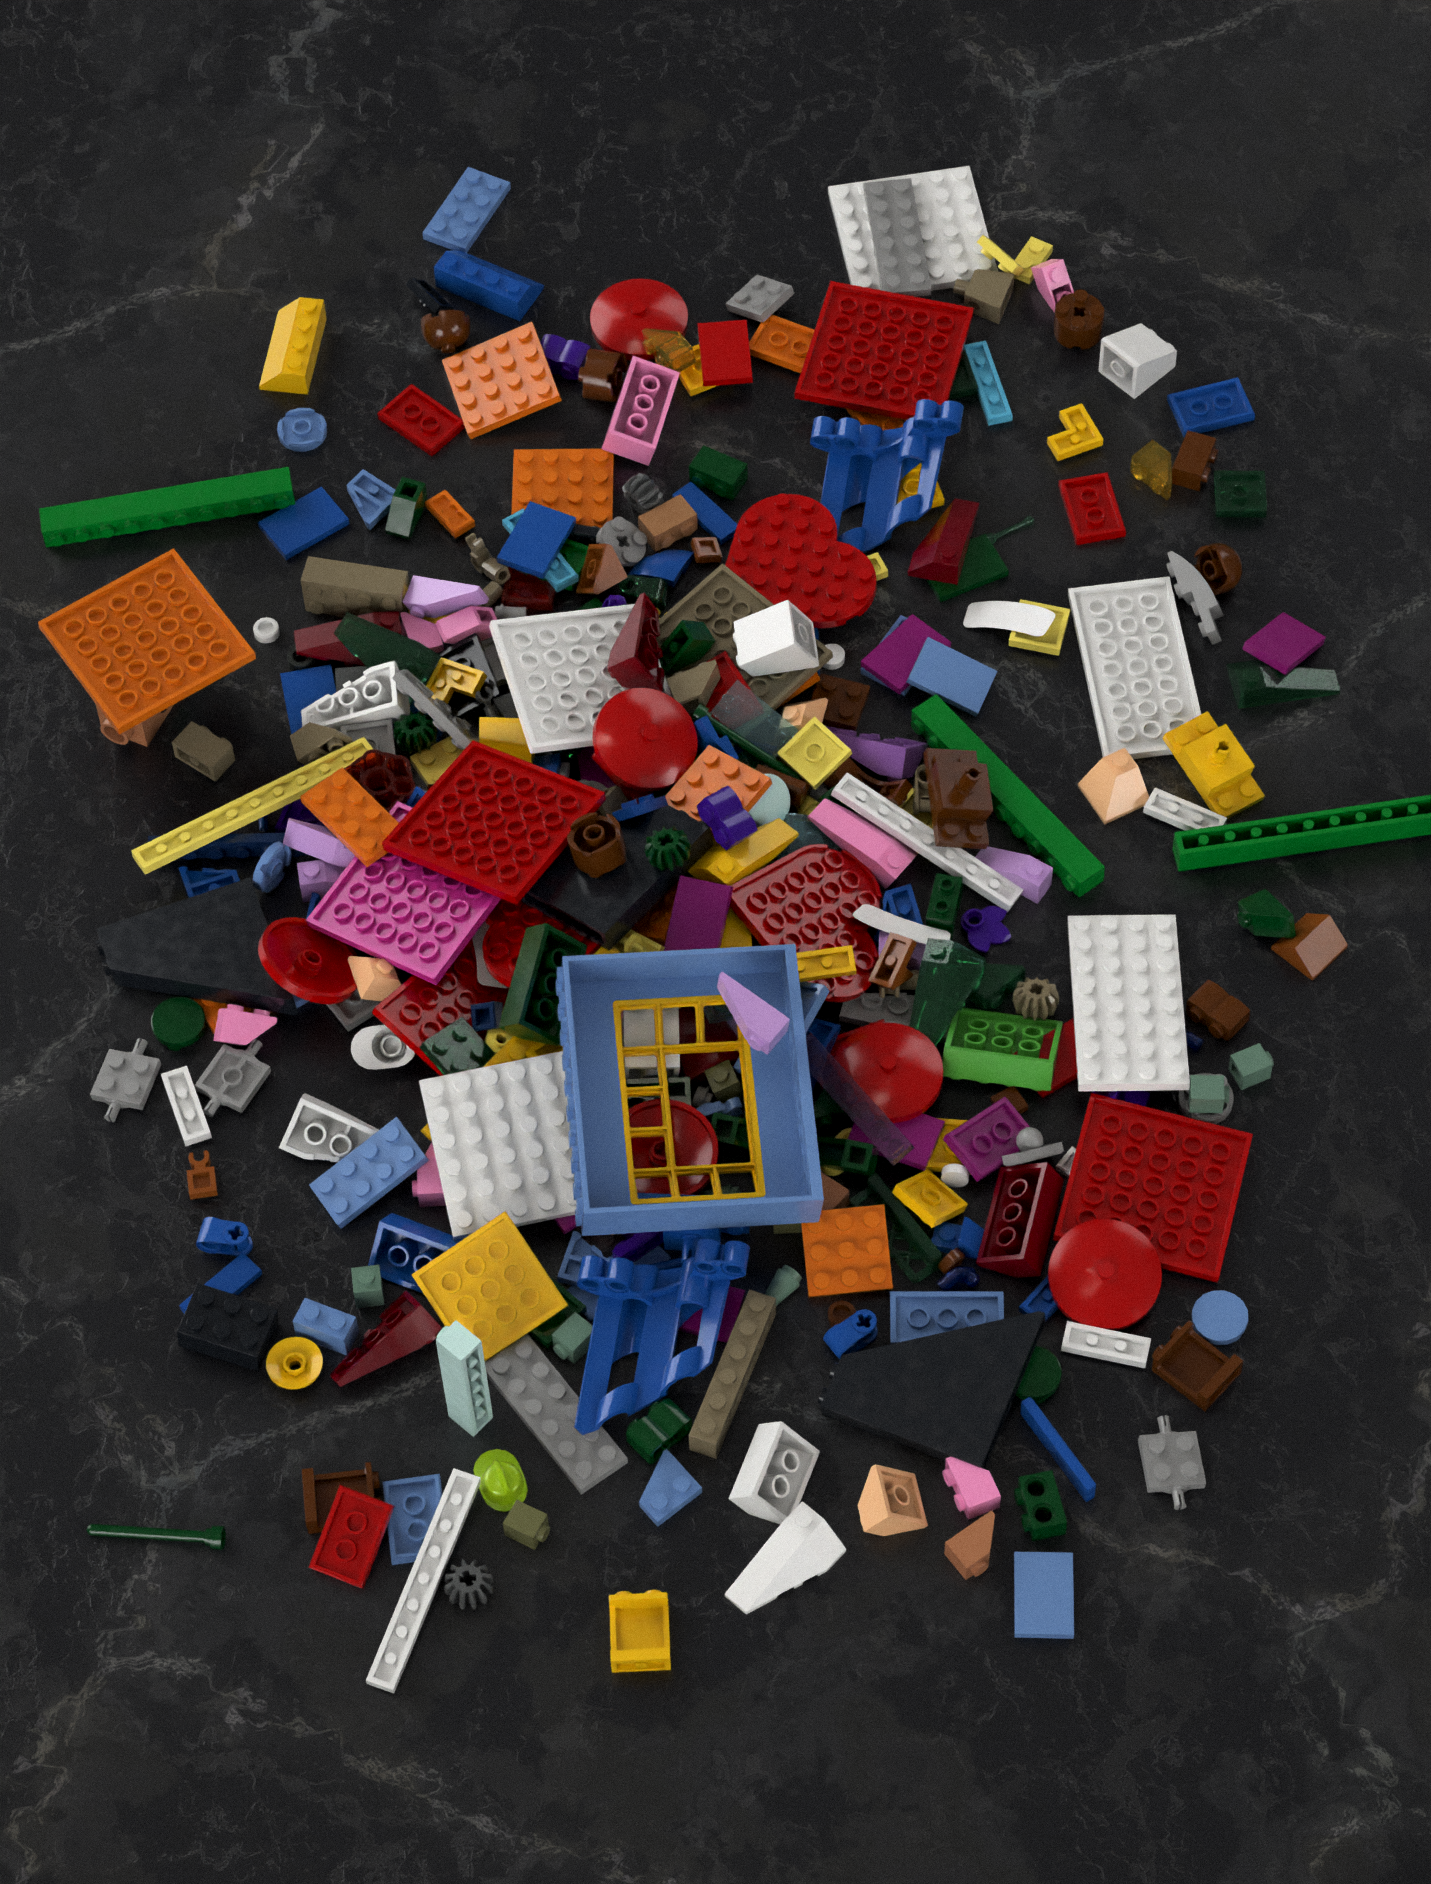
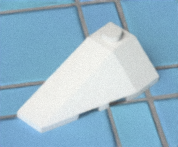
[301,661,410,731]
[279,1093,379,1162]
[725,1501,846,1614]

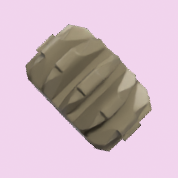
[1012,977,1059,1022]

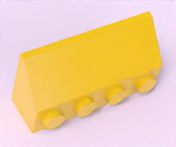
[259,297,327,395]

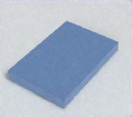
[906,637,997,717]
[382,1474,443,1565]
[1014,1552,1074,1639]

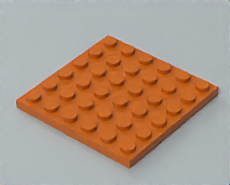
[38,548,256,735]

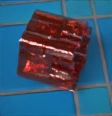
[344,749,416,813]

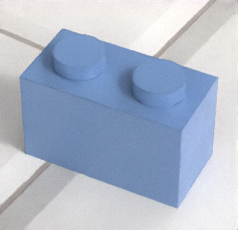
[293,1298,359,1355]

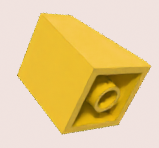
[479,717,535,764]

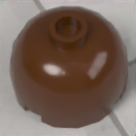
[420,310,470,354]
[1193,543,1242,595]

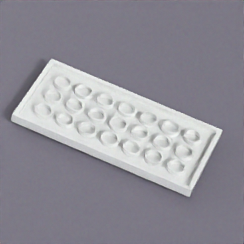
[1068,577,1201,759]
[1067,914,1190,1091]

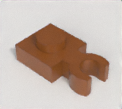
[186,1150,218,1200]

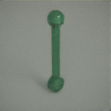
[987,516,1034,544]

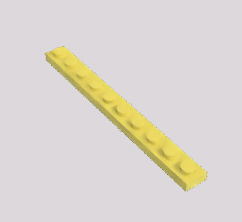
[131,737,378,875]

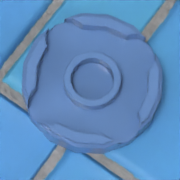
[277,408,327,452]
[252,841,292,893]
[1191,1290,1248,1345]

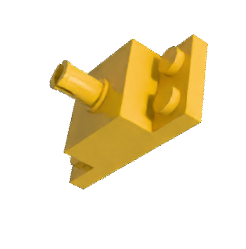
[1162,711,1265,819]

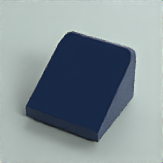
[471,1001,503,1032]

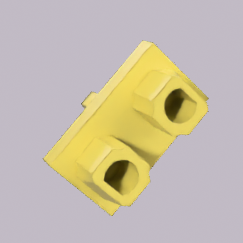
[615,930,665,953]

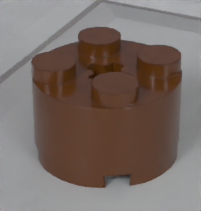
[1054,289,1104,349]
[578,349,628,402]
[567,812,627,878]

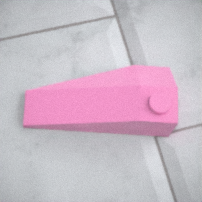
[807,798,918,889]

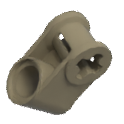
[913,764,931,815]

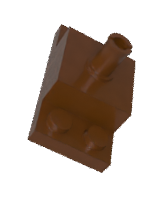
[923,748,993,849]

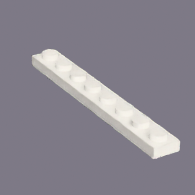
[831,773,1023,912]
[366,1468,481,1693]

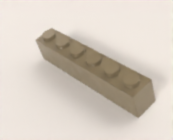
[689,1290,776,1459]

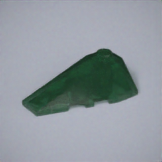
[334,612,442,707]
[1227,660,1340,709]
[909,938,986,1046]

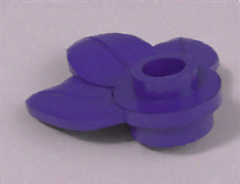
[961,906,1011,953]

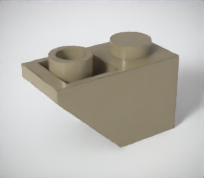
[666,659,721,714]
[290,722,353,765]

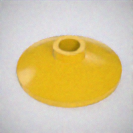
[266,1337,323,1390]

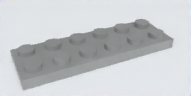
[863,178,931,297]
[485,1334,628,1495]

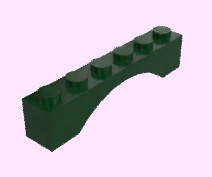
[711,1112,879,1177]

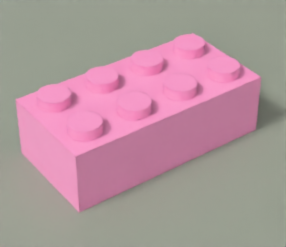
[602,356,680,466]

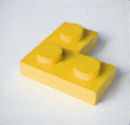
[1047,403,1104,461]
[426,657,487,704]

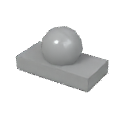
[1002,1127,1064,1167]

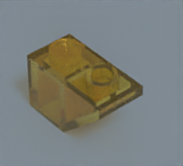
[642,328,696,372]
[1130,439,1172,500]

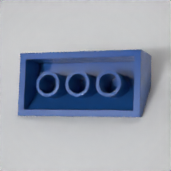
[434,250,544,322]
[368,1213,463,1294]

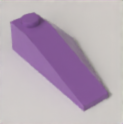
[826,726,928,781]

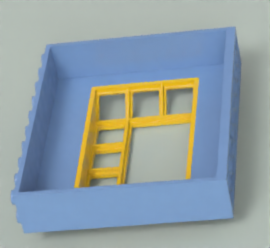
[556,944,824,1236]

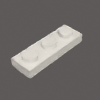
[1143,788,1227,831]
[161,1066,212,1147]
[1061,1321,1151,1368]

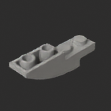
[1166,551,1224,645]

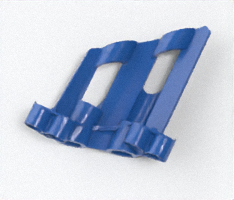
[810,399,964,553]
[574,1239,750,1435]

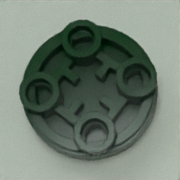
[151,997,206,1051]
[1016,1346,1062,1404]

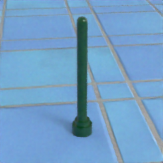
[691,703,802,780]
[87,1524,226,1550]

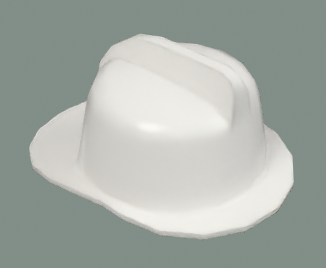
[351,1025,415,1070]

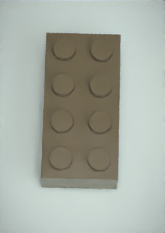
[301,556,410,623]

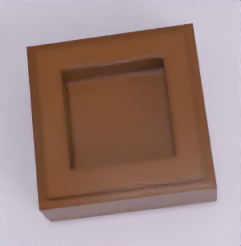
[690,537,723,563]

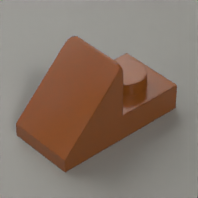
[868,932,917,990]

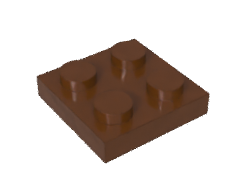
[811,674,870,731]

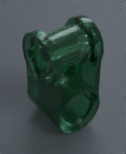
[619,575,668,611]

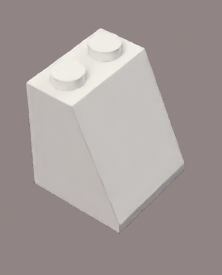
[1099,323,1177,399]
[733,600,819,677]
[622,1007,680,1079]

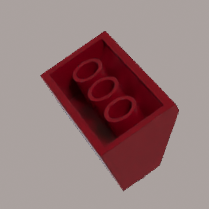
[976,1162,1064,1278]

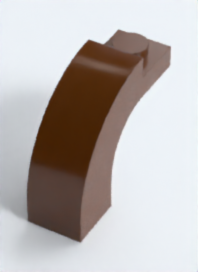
[823,757,913,806]

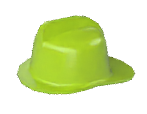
[473,1449,528,1512]

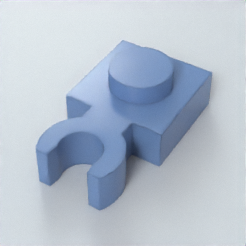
[696,1097,743,1124]

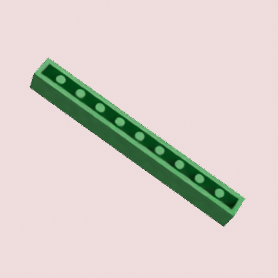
[39,467,295,547]
[911,694,1105,898]
[1172,795,1431,872]

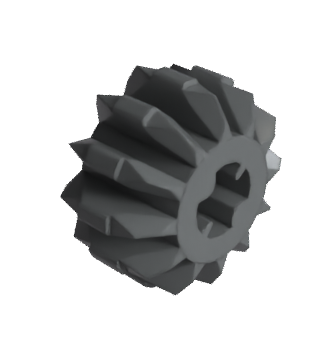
[622,473,664,515]
[444,1559,493,1610]

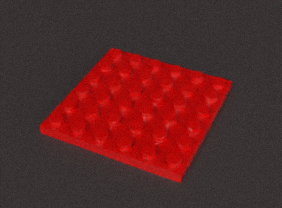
[795,281,974,420]
[382,740,606,905]
[1053,1093,1253,1283]

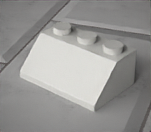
[729,1421,820,1524]

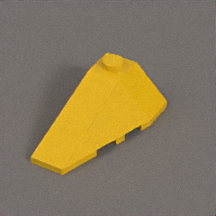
[688,818,799,886]

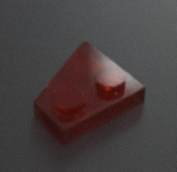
[501,567,556,611]

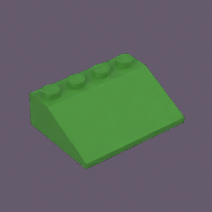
[943,1007,1063,1091]

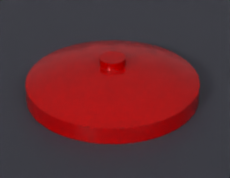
[590,279,688,360]
[592,688,698,792]
[258,917,357,1004]
[833,1023,943,1124]
[628,1099,719,1195]
[1048,1219,1162,1331]

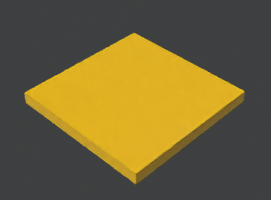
[411,1211,569,1362]

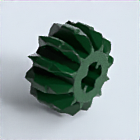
[393,711,438,755]
[644,826,691,872]

